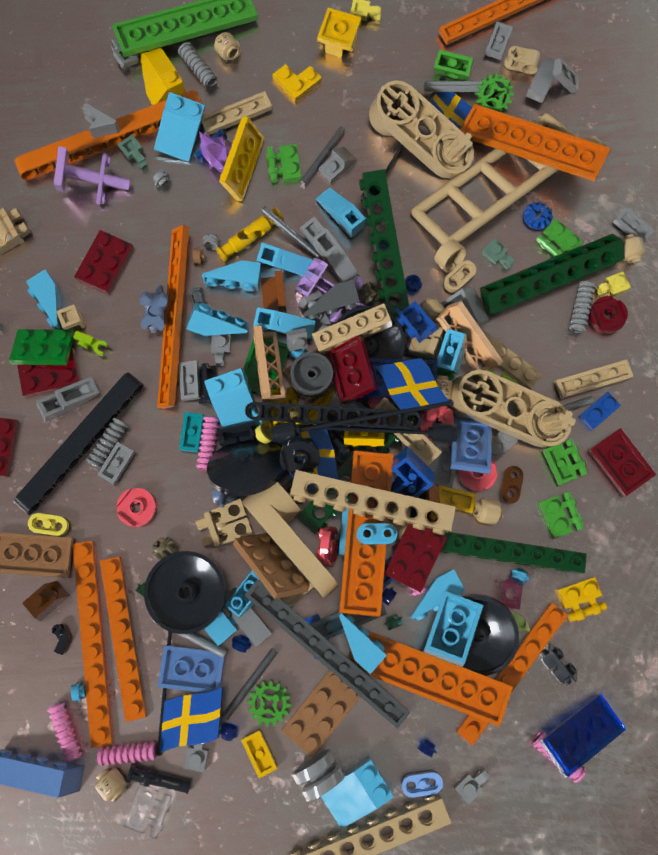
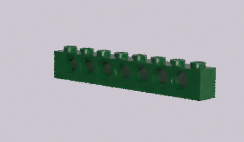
[359,169,409,317]
[480,233,624,314]
[297,403,415,535]
[431,529,587,574]

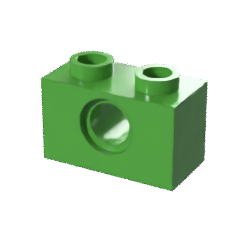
[434,50,474,81]

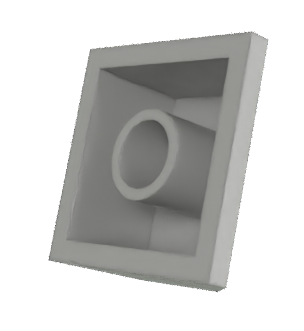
[441,288,489,332]

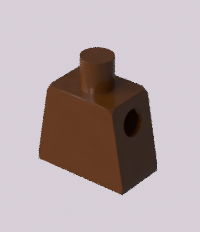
[22,581,70,622]

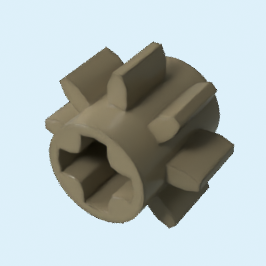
[357,282,379,305]
[152,537,177,561]

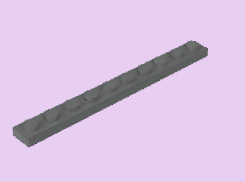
[244,579,410,729]

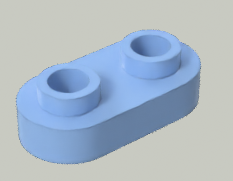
[401,771,443,798]

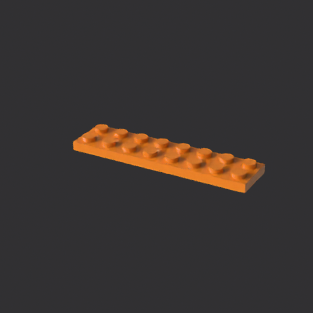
[460,104,611,182]
[339,451,394,617]
[348,627,513,727]

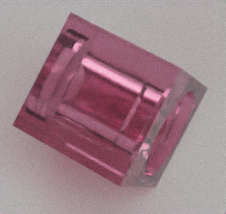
[497,579,523,610]

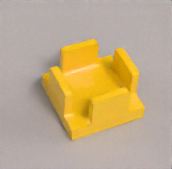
[317,7,361,57]

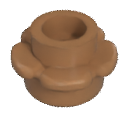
[193,246,205,265]

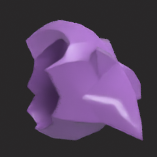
[199,131,232,173]

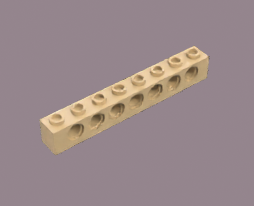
[290,470,456,535]
[288,794,452,855]

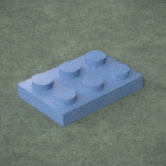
[450,417,492,474]
[157,645,224,693]

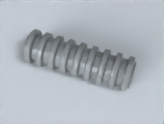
[178,42,217,88]
[569,281,596,333]
[86,418,128,469]

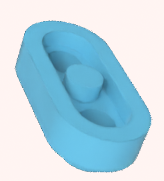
[356,523,398,545]

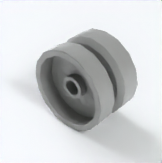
[292,749,346,802]

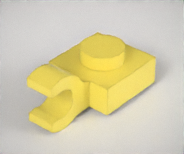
[350,0,381,21]
[595,272,631,296]

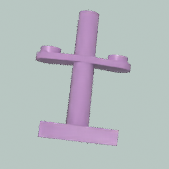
[54,146,130,205]
[295,258,365,322]

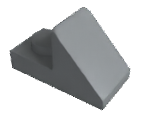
[82,103,120,138]
[319,147,357,183]

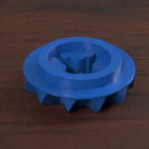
[523,201,553,230]

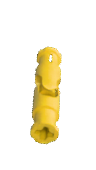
[215,207,284,262]

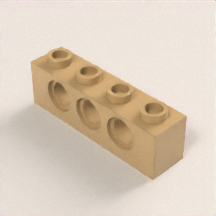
[312,304,392,355]

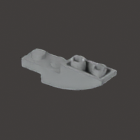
[300,216,360,283]

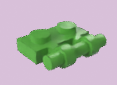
[266,144,302,183]
[535,219,584,258]
[543,438,588,486]
[538,491,585,539]

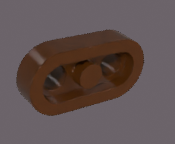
[499,466,523,504]

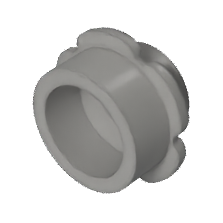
[153,170,170,187]
[203,233,221,250]

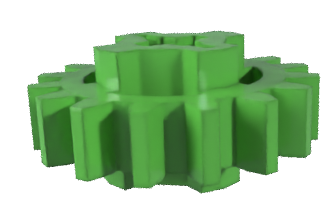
[474,73,514,112]
[247,680,291,727]

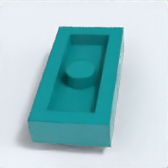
[179,412,204,453]

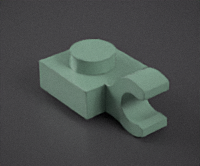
[117,135,148,168]
[481,238,515,270]

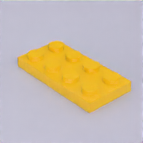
[219,117,265,201]

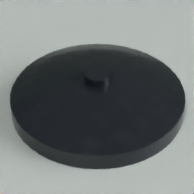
[335,306,405,381]
[207,438,285,496]
[144,551,226,634]
[462,594,519,676]

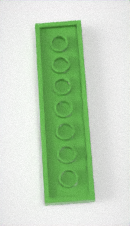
[112,0,258,57]

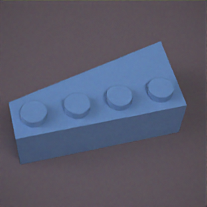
[0,750,85,798]

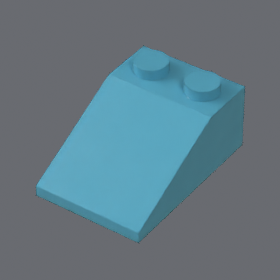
[154,92,205,162]
[204,368,262,428]
[423,591,483,667]
[321,756,394,829]

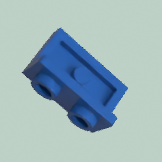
[394,301,438,343]

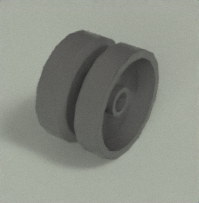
[290,352,333,400]

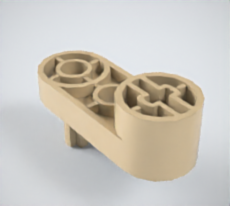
[369,80,474,179]
[448,369,576,448]
[241,482,339,608]

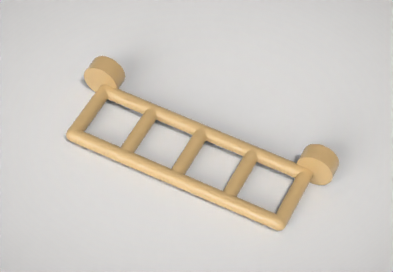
[411,113,607,272]

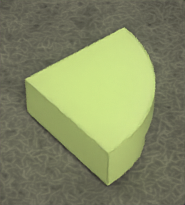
[511,612,530,632]

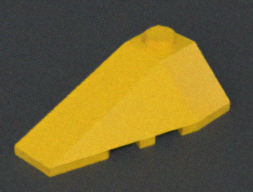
[140,47,186,105]

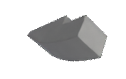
[526,56,555,103]
[37,377,100,422]
[224,587,272,647]

